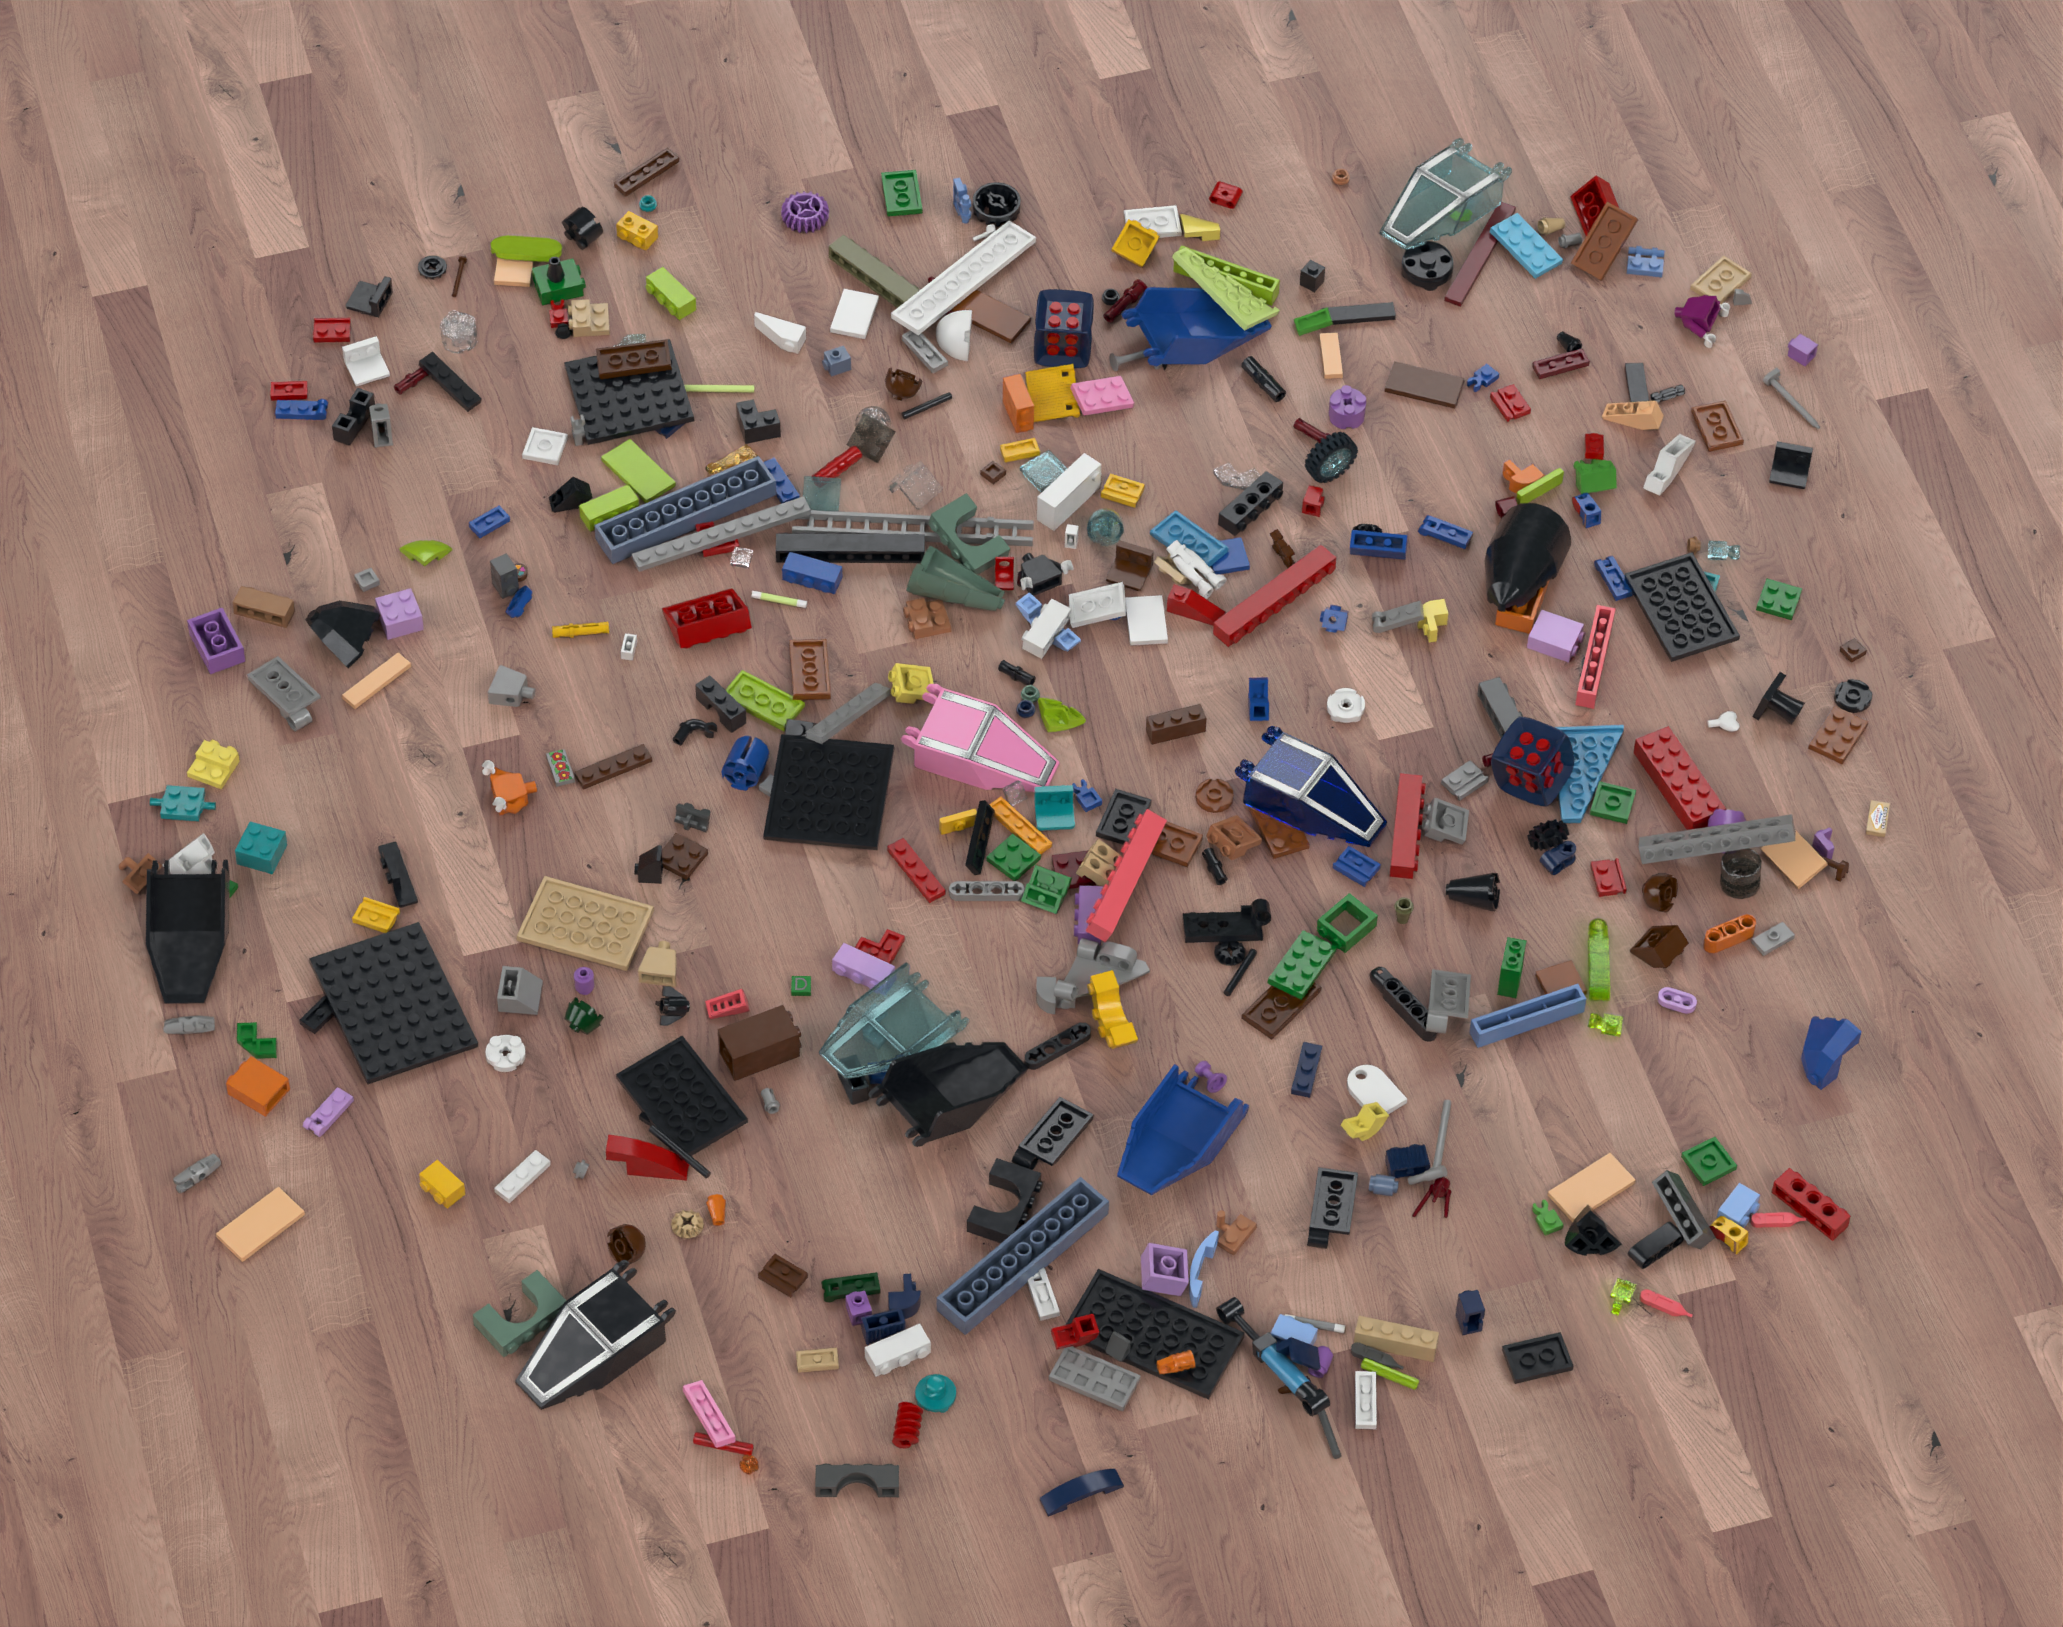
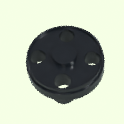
[1401,241,1454,291]

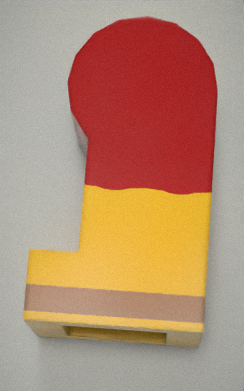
[1709,1216,1748,1255]

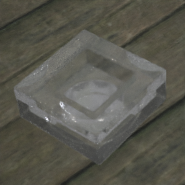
[730,547,753,569]
[1002,780,1028,806]

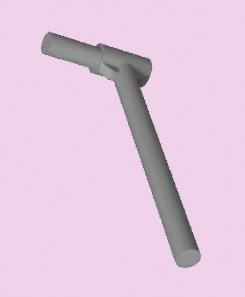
[1408,1100,1451,1185]

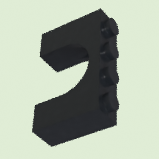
[967,1158,1043,1243]

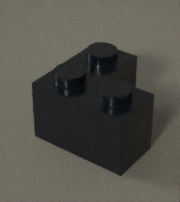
[736,399,781,444]

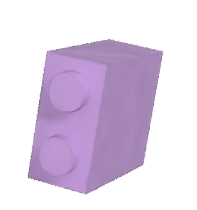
[1527,610,1585,663]

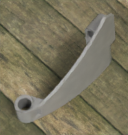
[1054,938,1150,1002]

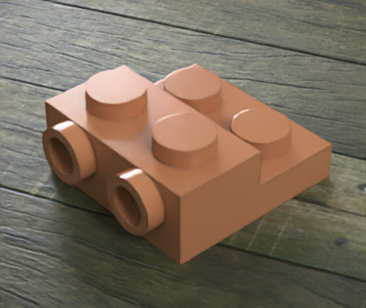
[903,598,951,639]
[1206,815,1262,860]

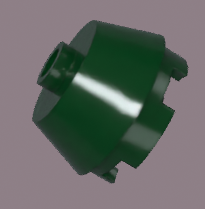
[564,997,604,1035]

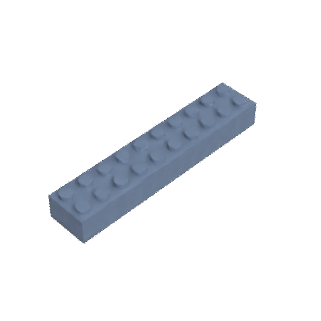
[595,456,777,564]
[937,1177,1109,1335]

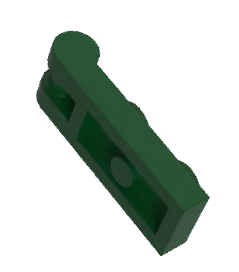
[821,1272,880,1303]

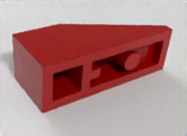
[1167,584,1226,626]

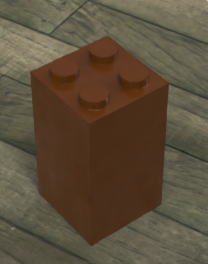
[718,1005,802,1081]

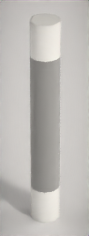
[1285,1314,1345,1333]

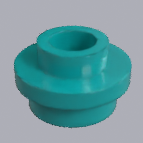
[639,195,657,212]

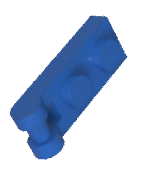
[275,399,328,420]
[1418,515,1473,549]
[1594,556,1633,601]

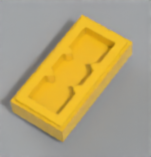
[1000,438,1040,463]
[939,808,977,835]

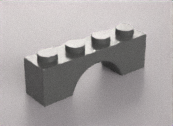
[815,1463,899,1498]

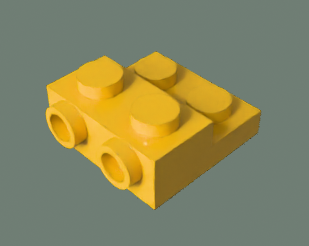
[1111,219,1160,268]

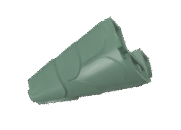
[906,546,1005,611]

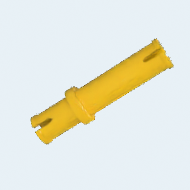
[552,621,609,638]

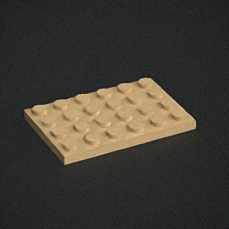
[517,876,654,971]

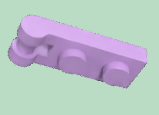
[303,1087,354,1137]

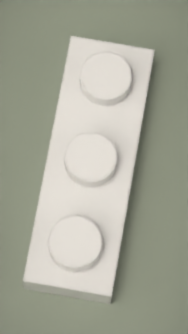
[494,1150,551,1203]
[1355,1371,1377,1429]

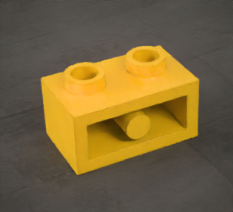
[616,211,658,251]
[419,1160,465,1209]

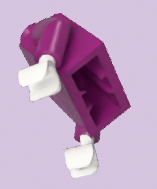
[1674,295,1730,348]

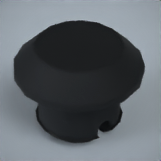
[555,323,571,339]

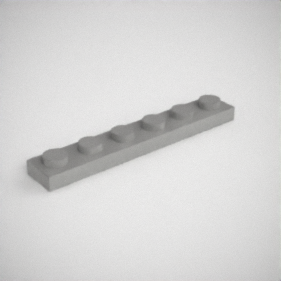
[806,683,890,744]

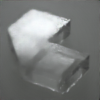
[1213,463,1261,490]

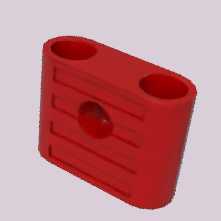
[1209,181,1243,209]

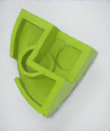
[399,540,452,567]
[1038,698,1086,732]

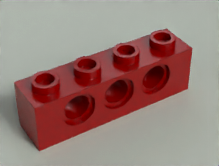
[1771,1168,1851,1241]

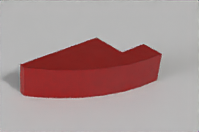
[606,1134,689,1181]

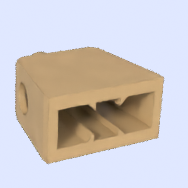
[638,941,676,987]

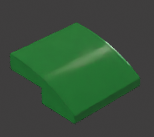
[1021,865,1072,914]

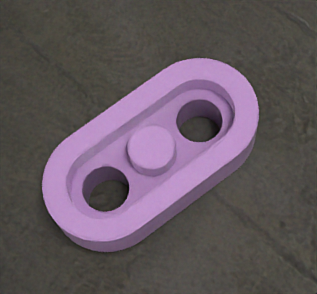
[1658,987,1697,1014]

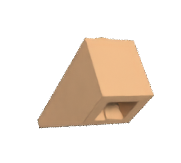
[1602,401,1664,430]

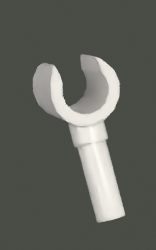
[973,224,996,242]

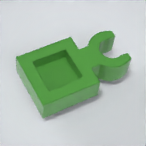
[1532,1200,1564,1236]

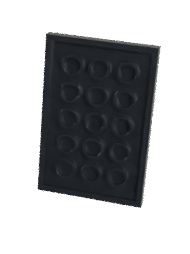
[1624,552,1740,662]
[616,1036,748,1160]

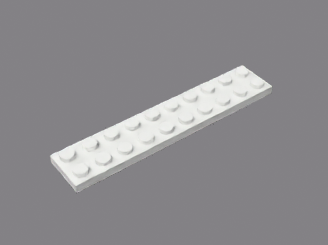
[891,220,1036,335]

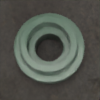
[1021,685,1040,703]

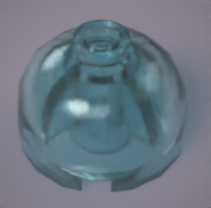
[1087,508,1124,546]

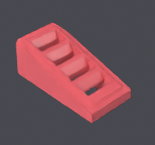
[705,989,750,1019]

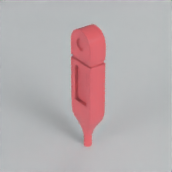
[1750,1212,1806,1228]
[1640,1289,1693,1318]

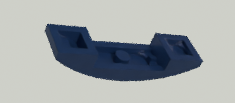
[1040,1469,1124,1517]

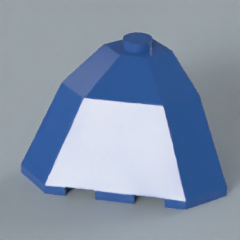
[1801,1016,1862,1090]

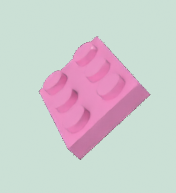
[1070,376,1134,416]

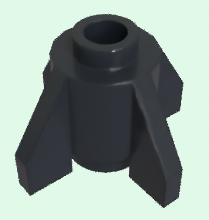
[655,986,690,1026]

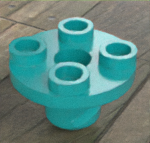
[915,1374,956,1413]

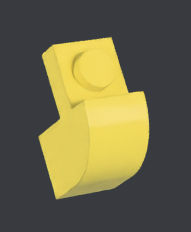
[1417,599,1448,642]
[1341,1102,1389,1141]

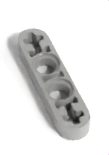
[949,881,1025,901]

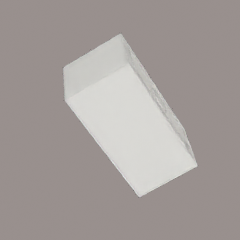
[1065,524,1079,549]
[621,633,637,660]

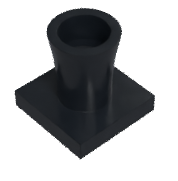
[1752,672,1805,725]

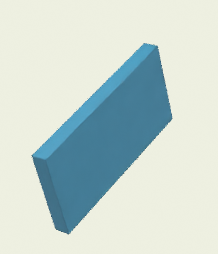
[1150,510,1229,567]

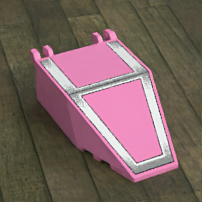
[901,684,1059,792]

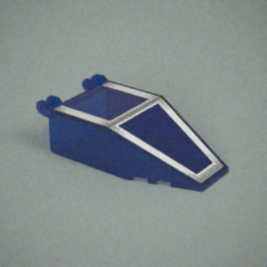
[1234,725,1387,847]

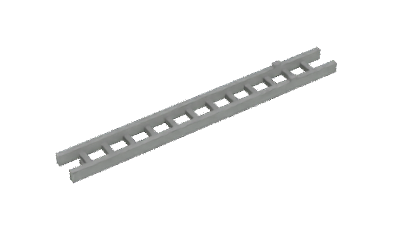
[792,510,1034,546]

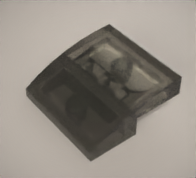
[846,412,896,463]

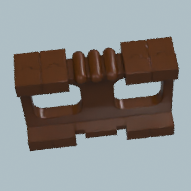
[1270,529,1295,569]

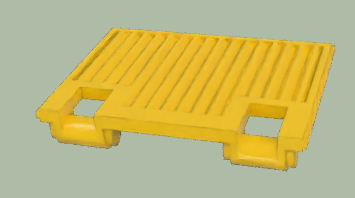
[1025,364,1080,422]

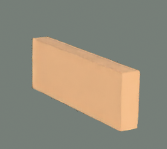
[1319,333,1343,379]

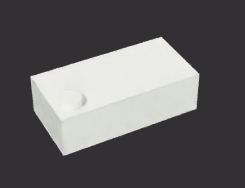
[1037,453,1102,531]

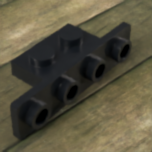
[378,842,418,908]

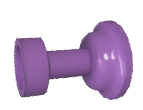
[1195,1061,1227,1093]

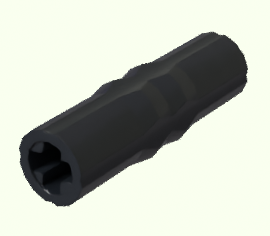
[1241,356,1286,402]

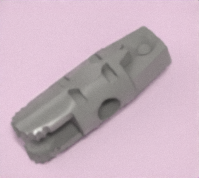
[163,1016,215,1035]
[173,1153,221,1193]

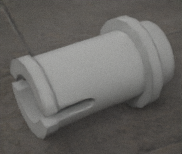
[1558,233,1582,248]
[761,1088,780,1114]

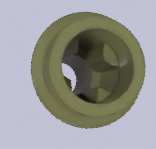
[1394,897,1414,924]

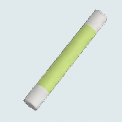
[751,591,807,608]

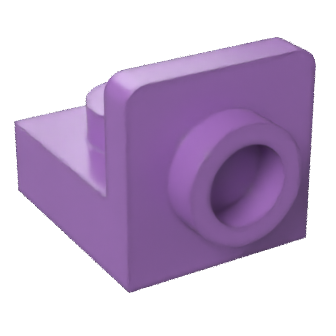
[1812,827,1834,859]

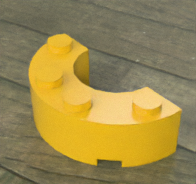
[1087,970,1138,1049]

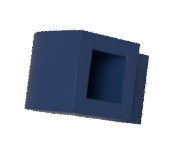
[888,1273,921,1319]

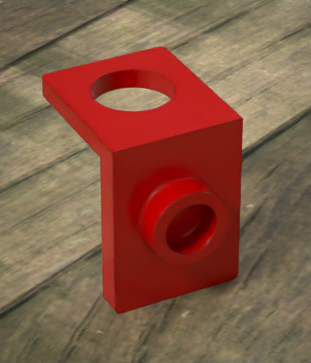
[995,557,1014,590]

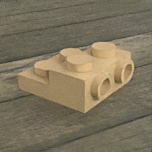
[568,299,610,337]

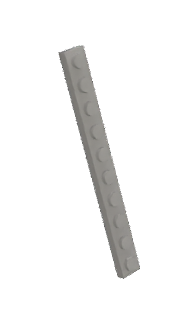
[632,496,811,572]

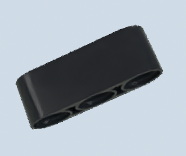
[1628,1222,1684,1269]

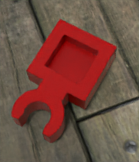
[549,299,569,328]

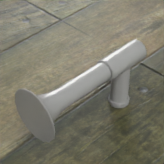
[1109,347,1162,371]

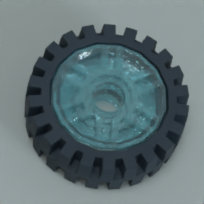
[1304,432,1358,483]

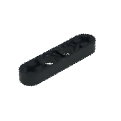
[1024,1023,1091,1070]

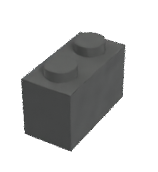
[490,553,519,599]

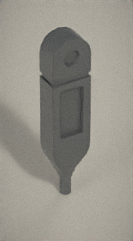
[1351,1342,1404,1370]

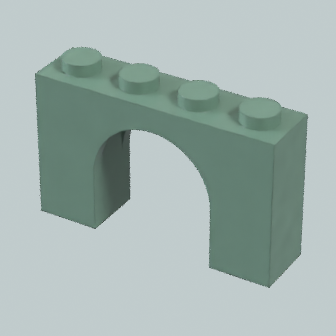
[929,493,1010,575]
[473,1270,566,1357]

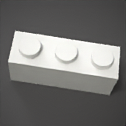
[1022,599,1071,659]
[865,1324,931,1376]

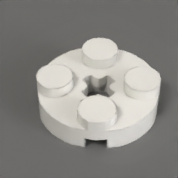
[1327,688,1365,723]
[486,1035,526,1072]

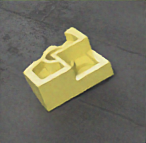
[1180,214,1220,241]

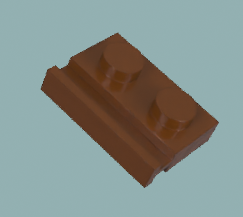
[758,1254,808,1298]

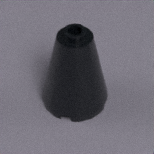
[1446,873,1500,912]

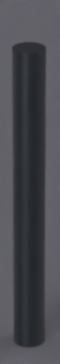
[649,1125,711,1178]

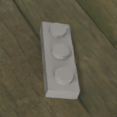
[902,331,948,373]

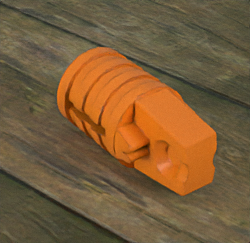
[1157,1350,1195,1375]

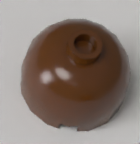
[885,368,923,401]
[1642,873,1678,913]
[607,1224,646,1265]

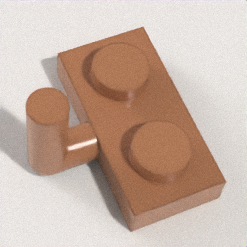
[119,853,162,894]
[1216,1210,1257,1256]

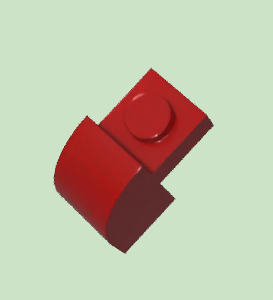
[1051,1314,1100,1350]

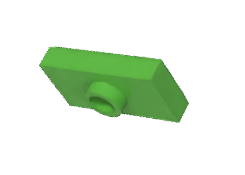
[1294,307,1333,336]

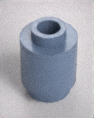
[1369,1174,1399,1196]

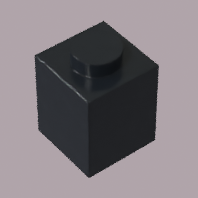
[1300,260,1325,293]

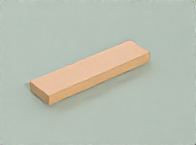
[342,653,411,709]

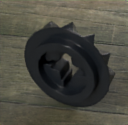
[418,256,447,280]
[1353,524,1382,533]
[1214,941,1245,966]

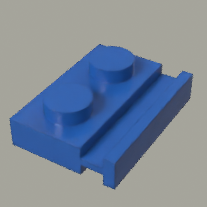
[1333,846,1381,887]

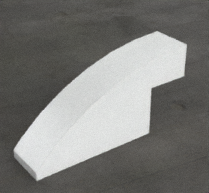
[1643,434,1696,496]

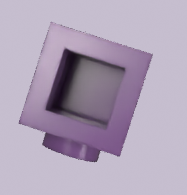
[1788,334,1818,366]
[845,1291,872,1326]

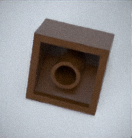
[1630,925,1689,968]

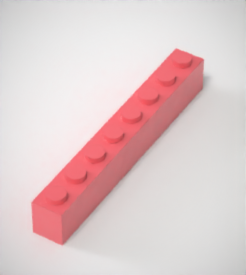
[1085,809,1167,942]

